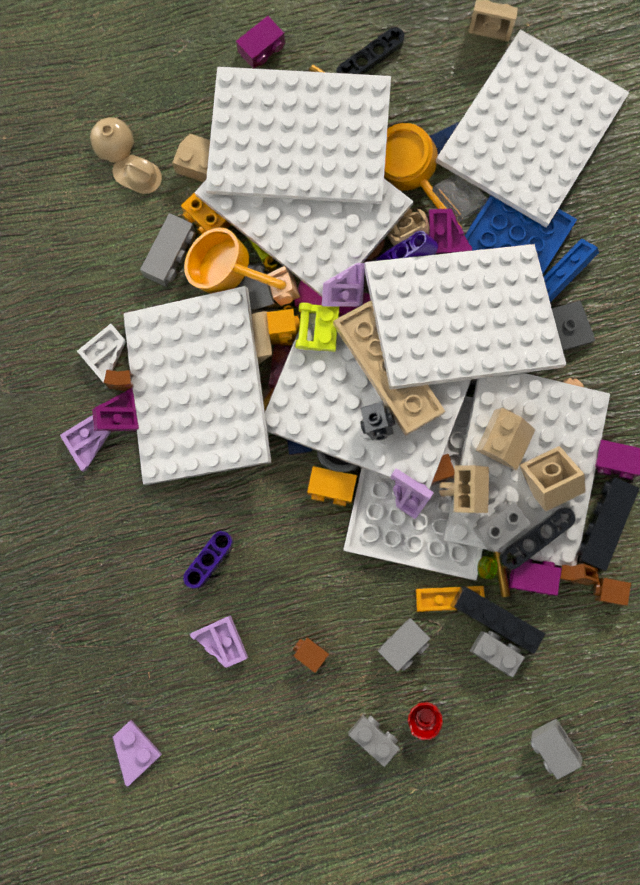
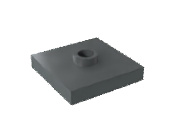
[552,300,596,351]

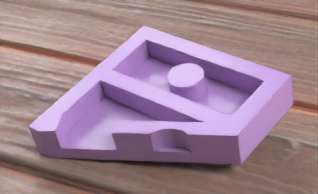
[322,263,365,306]
[60,415,111,472]
[391,468,434,519]
[190,616,248,668]
[113,720,162,787]

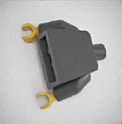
[236,256,293,314]

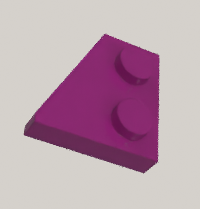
[429,209,472,254]
[92,388,139,431]

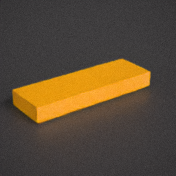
[416,586,485,612]

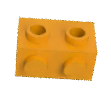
[181,193,231,235]
[266,309,300,346]

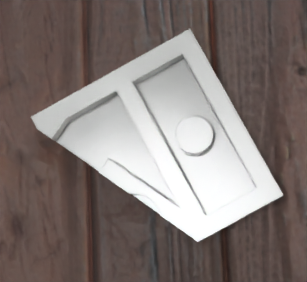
[77,324,126,382]

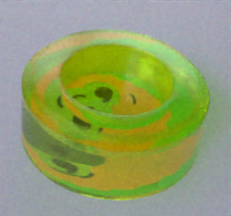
[477,556,498,579]

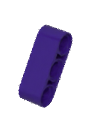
[376,231,438,261]
[183,531,233,589]

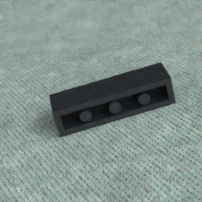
[576,477,640,572]
[450,587,545,654]

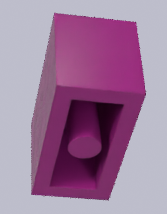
[236,16,285,69]
[595,440,640,480]
[509,557,561,596]

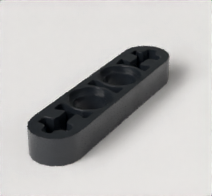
[336,27,405,75]
[499,508,576,569]

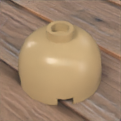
[90,117,134,163]
[387,209,429,246]

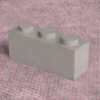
[140,213,196,287]

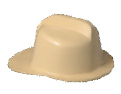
[113,155,162,194]

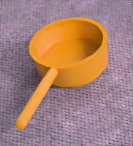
[384,123,462,228]
[184,228,286,294]

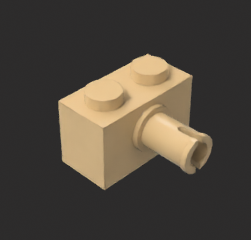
[439,466,489,513]

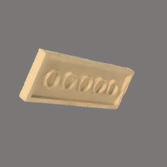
[333,300,445,436]

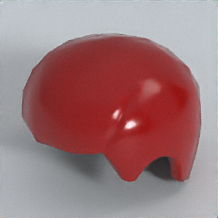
[408,702,443,740]

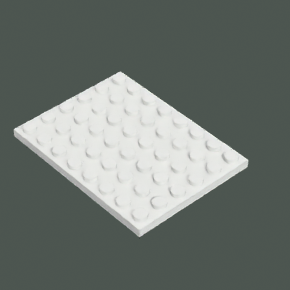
[436,30,629,228]
[205,67,391,204]
[195,179,413,297]
[364,244,566,390]
[124,286,271,485]
[265,314,471,489]
[444,373,610,566]
[343,396,483,581]

